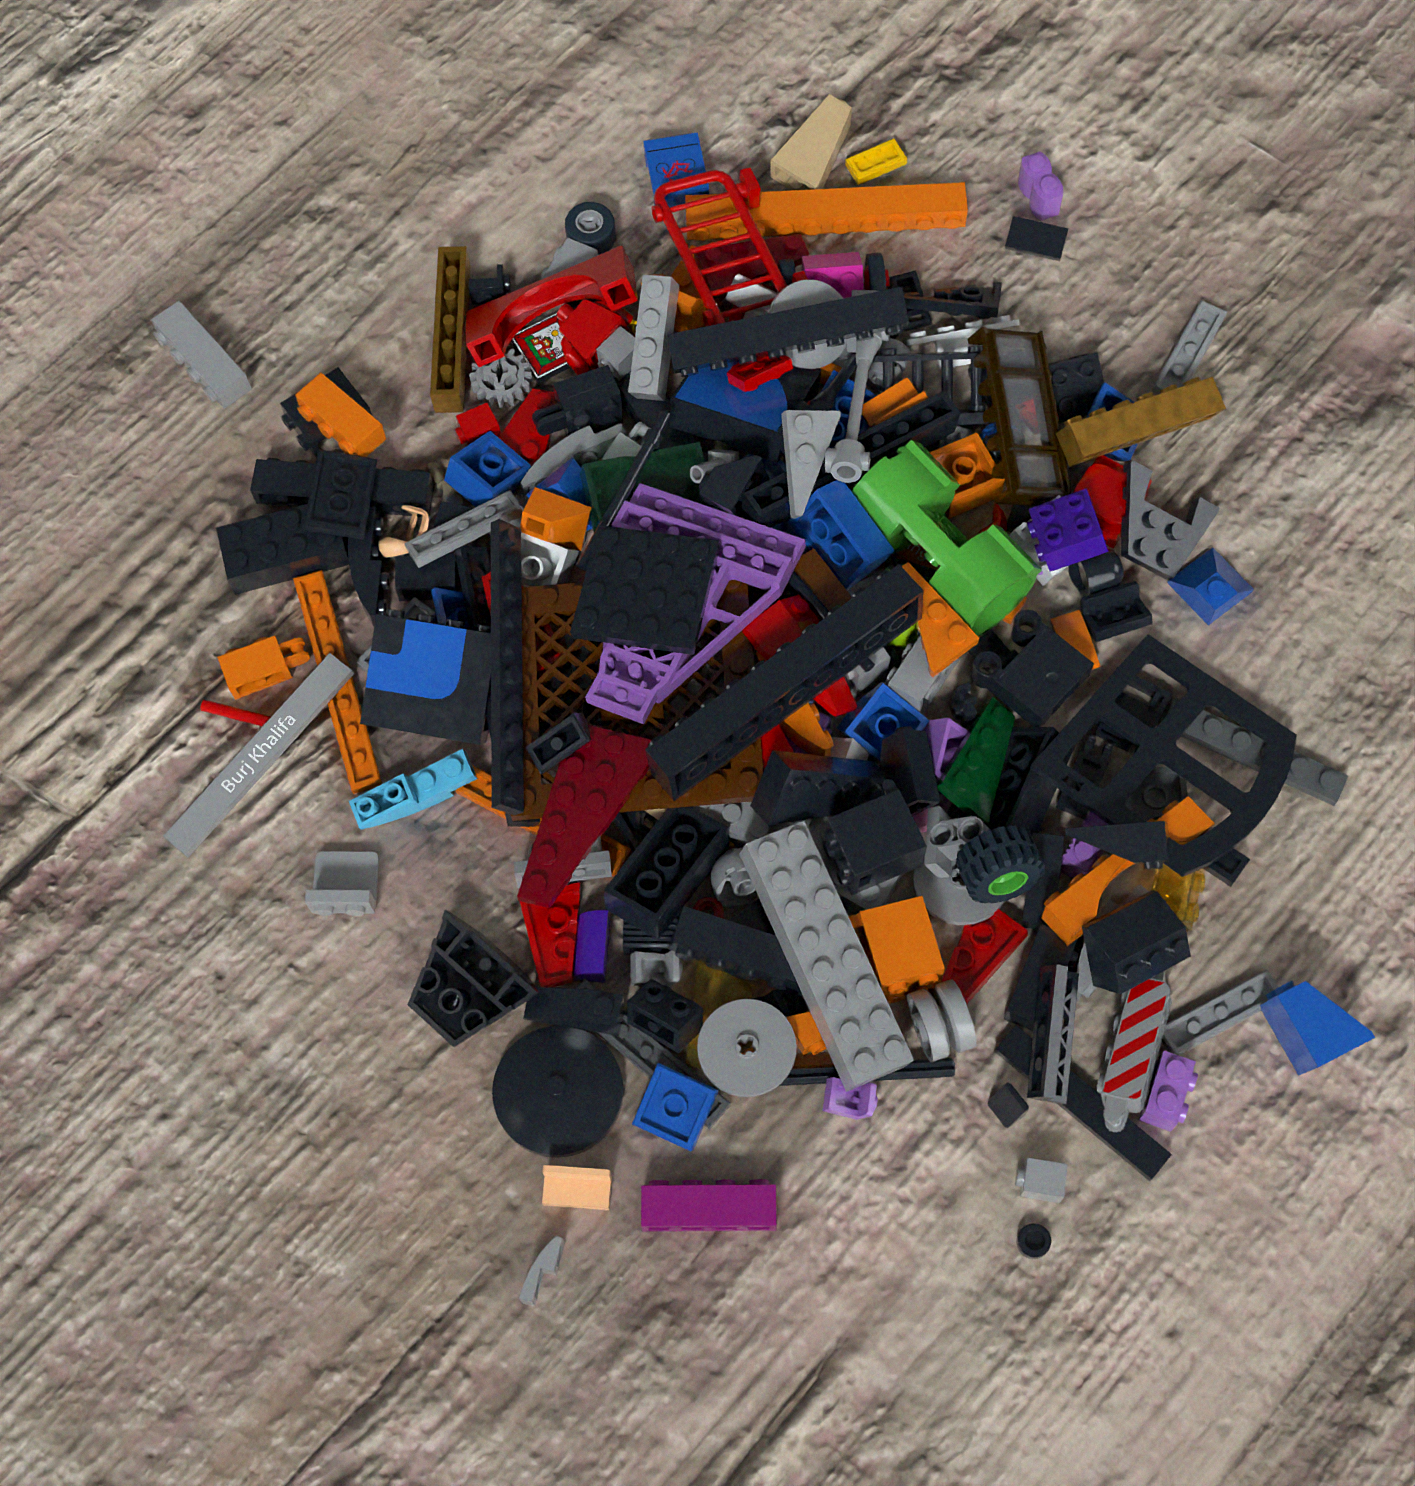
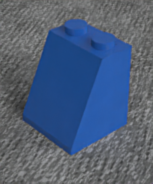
[1260,981,1375,1076]

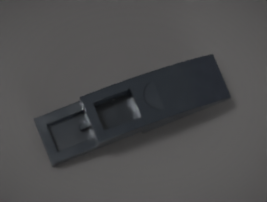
[348,507,390,626]

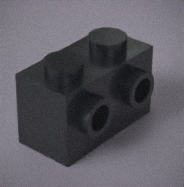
[627,978,703,1053]

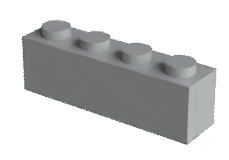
[628,275,679,401]
[151,301,252,409]

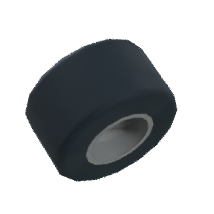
[565,202,616,255]

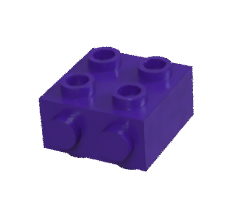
[1027,488,1108,572]

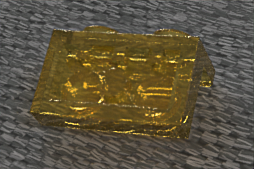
[1151,864,1205,932]

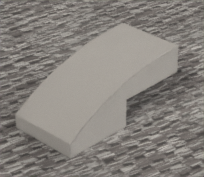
[519,1236,565,1306]

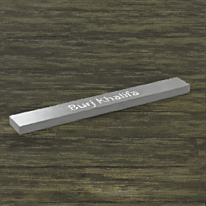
[163,653,354,858]

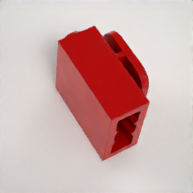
[1073,455,1152,549]

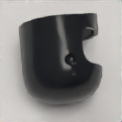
[1068,548,1124,597]

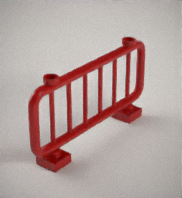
[651,167,808,326]

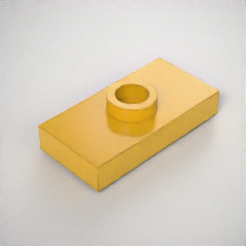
[845,138,907,185]

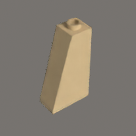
[771,94,852,190]

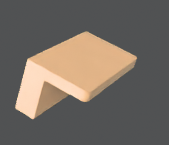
[542,1165,612,1210]

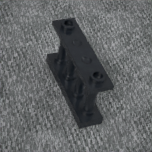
[873,345,991,425]

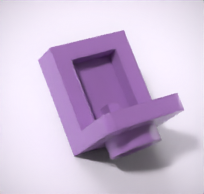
[823,1077,878,1120]

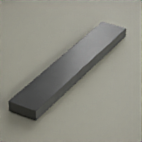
[575,979,731,1130]

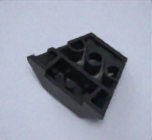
[407,910,540,1047]

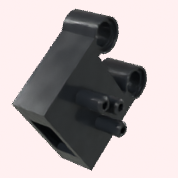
[971,609,1094,727]

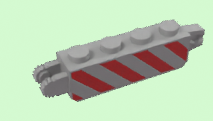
[1097,971,1172,1133]

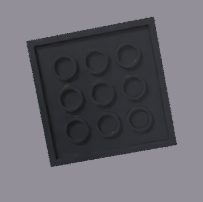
[570,525,720,655]

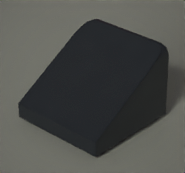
[987,1082,1029,1128]

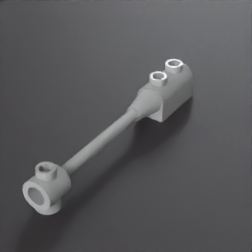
[825,290,890,483]

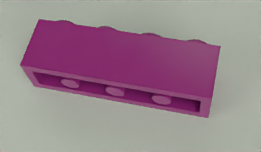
[641,1179,776,1232]

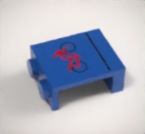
[643,132,709,207]

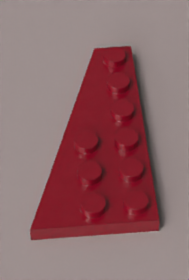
[517,725,651,908]

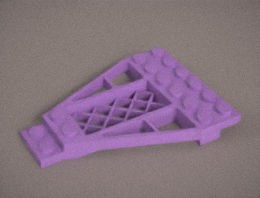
[585,483,806,724]

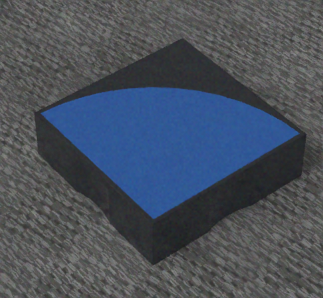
[668,361,822,463]

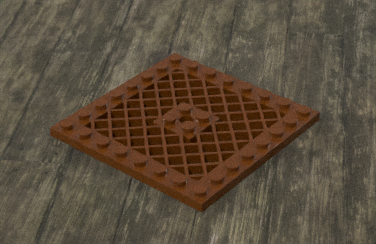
[511,580,763,821]

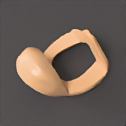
[378,505,429,557]

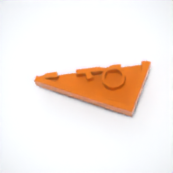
[902,562,979,677]

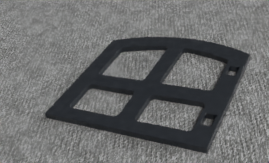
[1030,634,1297,877]

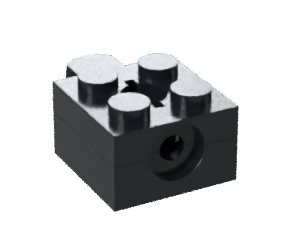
[532,365,623,437]

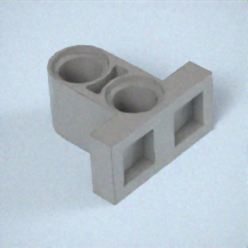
[924,806,990,878]

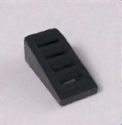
[887,270,932,332]

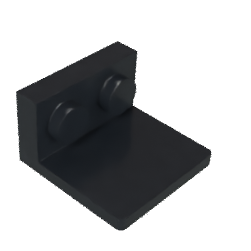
[1048,352,1104,423]

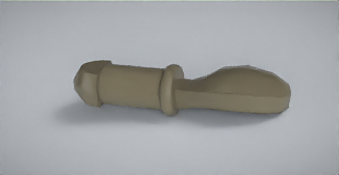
[426,462,464,506]

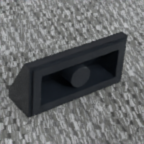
[526,713,591,774]

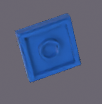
[632,1063,719,1151]

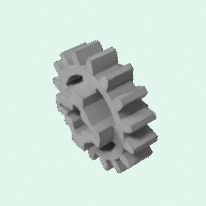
[469,349,533,408]

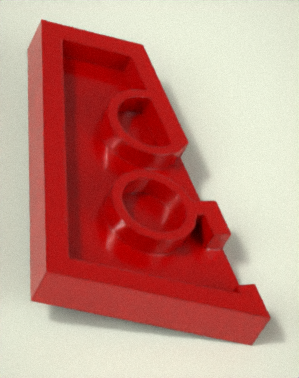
[499,388,556,466]
[941,909,1028,1005]

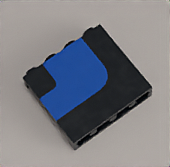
[360,609,491,745]

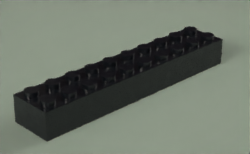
[645,564,924,801]

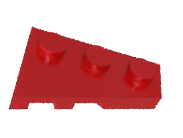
[520,882,581,988]

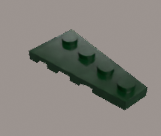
[937,697,1015,825]

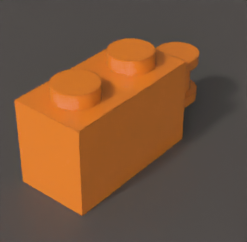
[217,635,310,700]

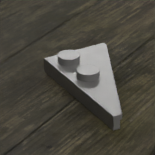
[781,410,841,518]

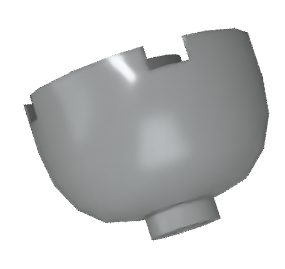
[710,847,758,909]

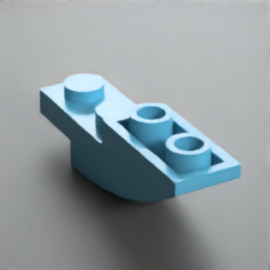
[349,749,478,830]

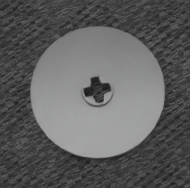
[768,280,847,369]
[913,855,1004,925]
[697,999,797,1097]

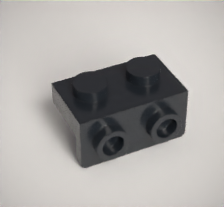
[1080,581,1153,642]

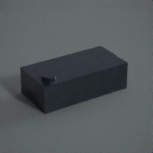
[604,806,729,940]

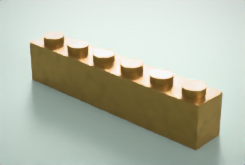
[430,246,471,413]
[1056,376,1226,466]

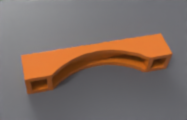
[1041,796,1215,946]

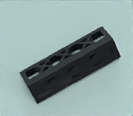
[1027,964,1079,1105]

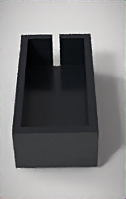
[216,504,349,595]

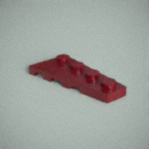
[694,233,810,300]

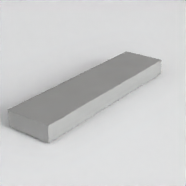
[1152,300,1227,395]
[404,490,523,568]
[1162,969,1278,1056]

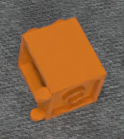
[848,896,945,1003]

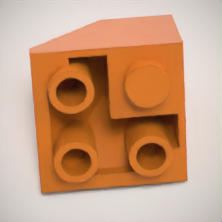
[520,487,592,551]

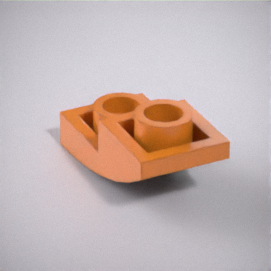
[1050,610,1100,670]

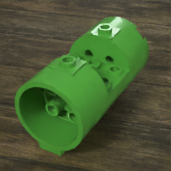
[852,440,1042,636]

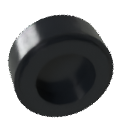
[1016,1223,1052,1259]

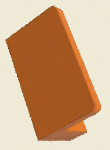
[862,378,928,428]

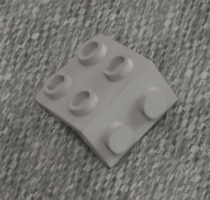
[305,851,379,916]

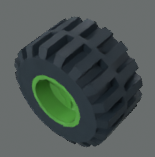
[956,826,1045,904]

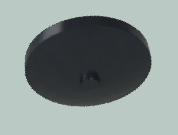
[492,1026,624,1158]

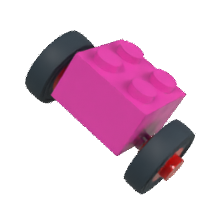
[774,252,889,299]

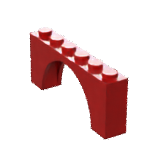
[466,245,638,367]

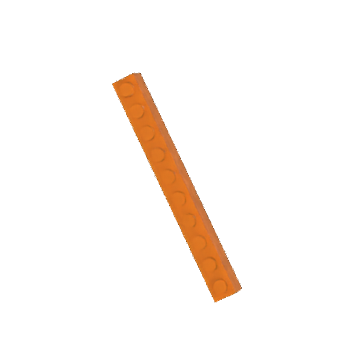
[685,182,968,241]

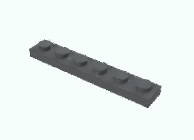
[1166,697,1349,806]

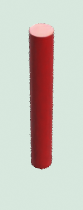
[200,699,272,727]

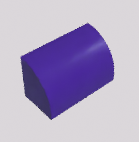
[573,910,611,983]

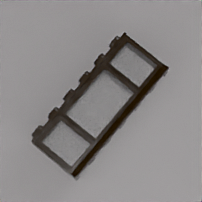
[967,326,1071,506]

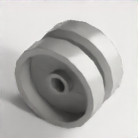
[907,979,976,1062]

